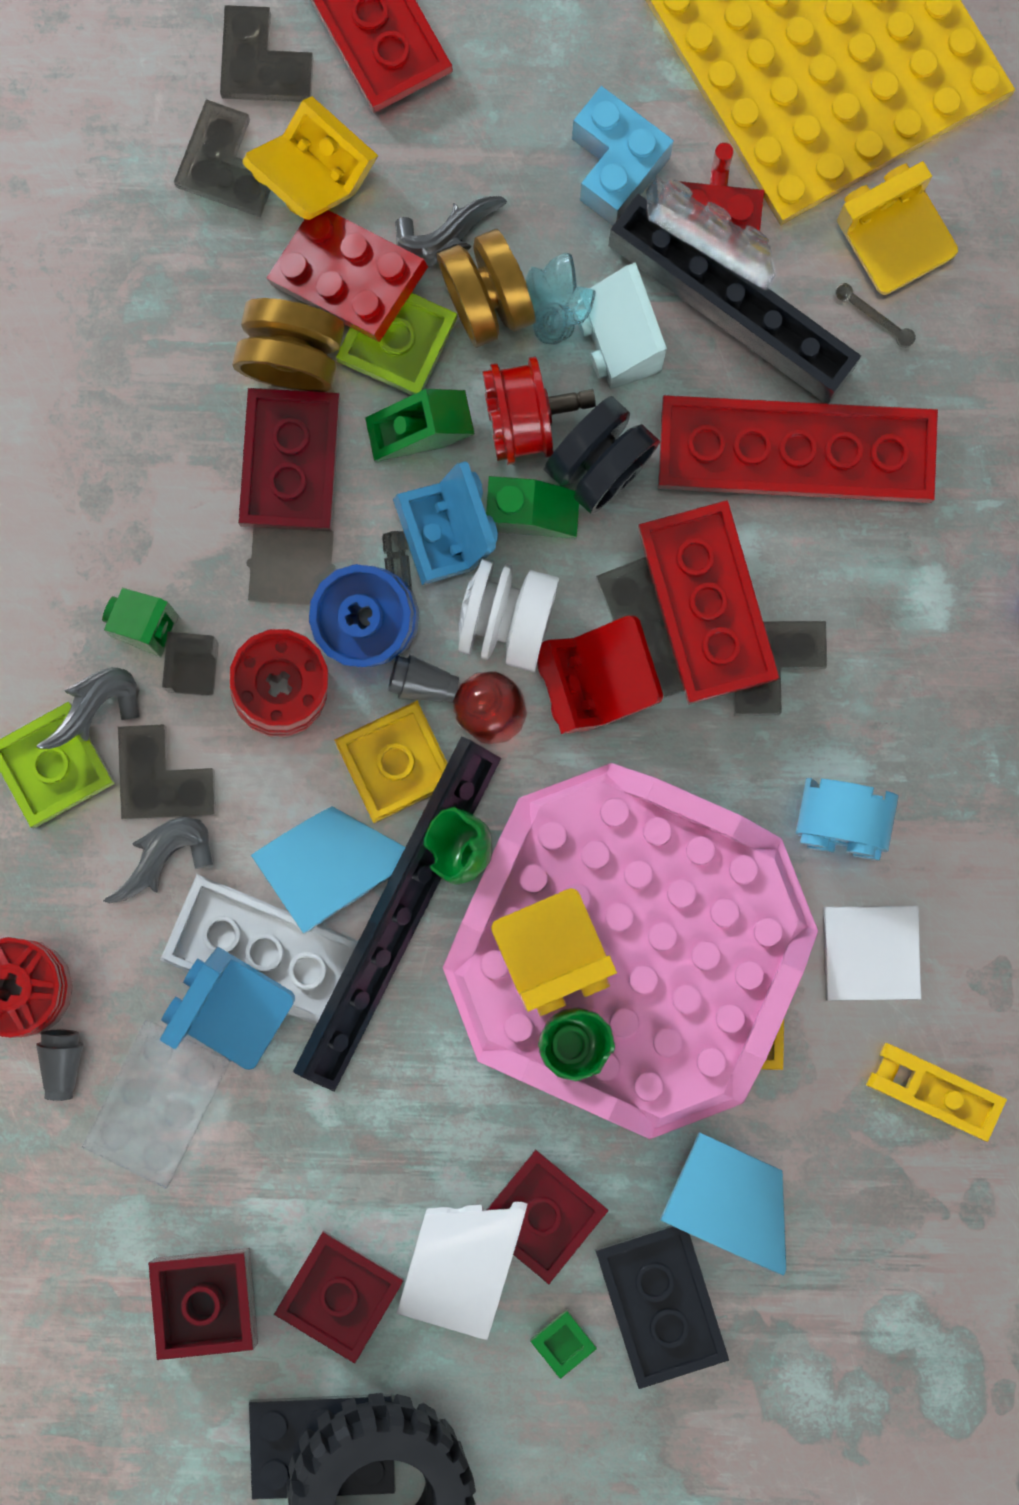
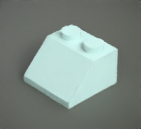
[575,262,667,389]

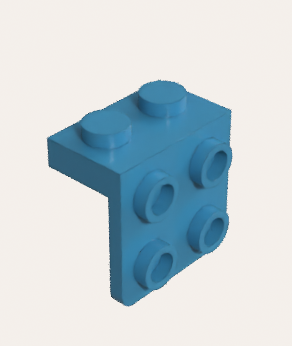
[393,461,498,585]
[159,947,295,1070]

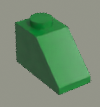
[365,389,475,461]
[486,476,579,539]
[102,587,179,658]

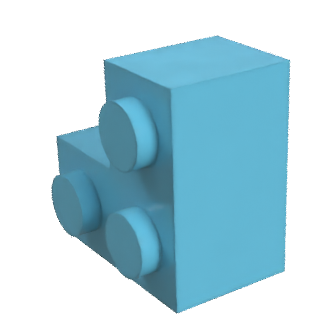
[572,86,674,225]

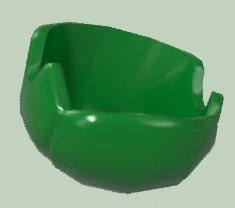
[424,807,492,885]
[538,1007,615,1081]

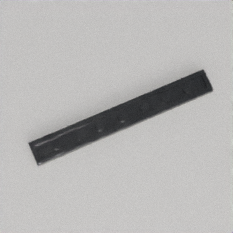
[293,736,501,1092]

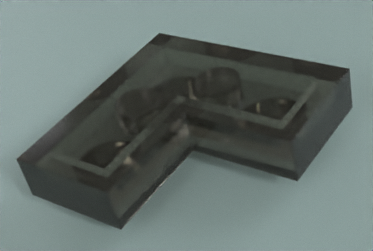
[220,5,314,102]
[174,99,271,218]
[733,621,827,716]
[118,724,216,821]

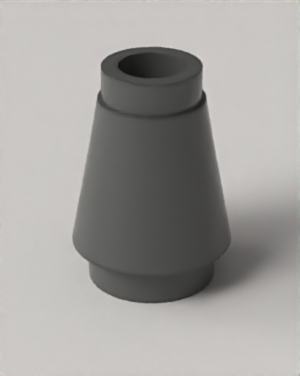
[388,654,459,703]
[36,1030,83,1101]

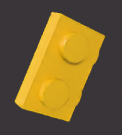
[242,96,378,220]
[837,161,958,295]
[491,888,617,1016]

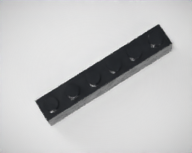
[608,194,862,404]

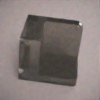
[162,632,219,696]

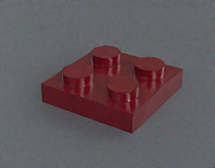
[486,1149,609,1284]
[274,1231,404,1364]

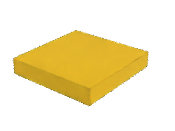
[334,700,448,824]

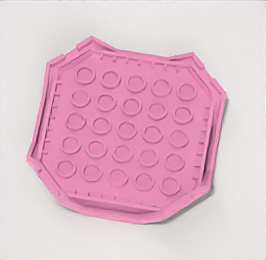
[443,763,818,1139]

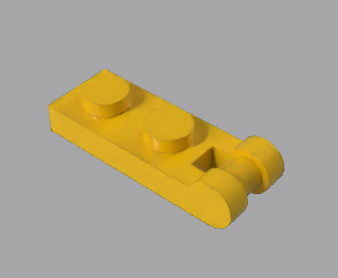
[866,1043,1007,1142]

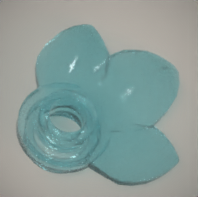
[525,253,596,345]

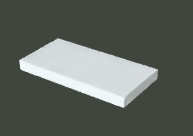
[160,874,358,1025]

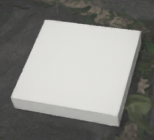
[823,906,921,1001]

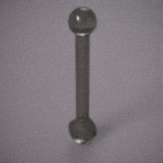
[835,283,916,348]

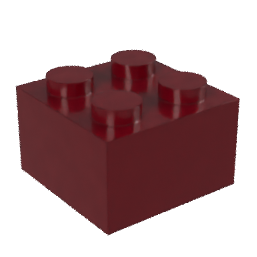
[148,1248,258,1360]

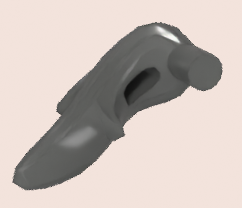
[395,196,507,268]
[37,667,140,749]
[103,817,213,903]

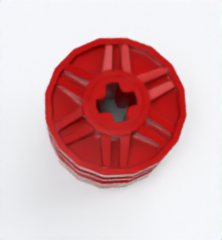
[230,629,328,737]
[0,937,73,1038]

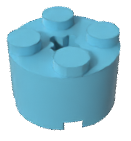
[796,778,899,861]

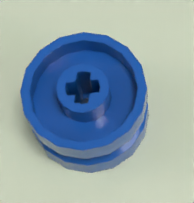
[309,564,419,667]

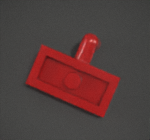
[670,143,764,239]

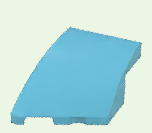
[251,806,405,934]
[660,1132,786,1276]

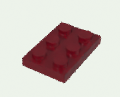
[238,388,340,532]

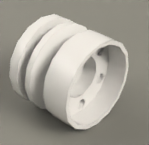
[458,558,559,672]

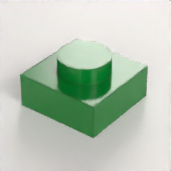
[530,1309,597,1379]

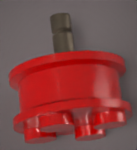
[482,356,596,465]

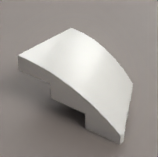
[397,1202,527,1340]

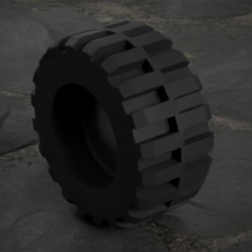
[286,1393,476,1505]

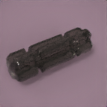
[382,531,413,592]

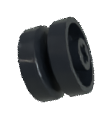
[543,396,661,515]

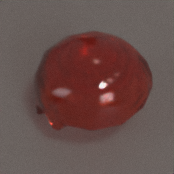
[453,671,527,745]

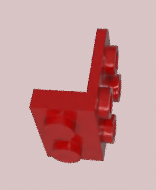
[537,615,663,734]

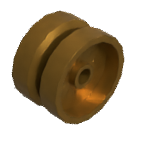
[437,229,536,348]
[232,298,344,392]

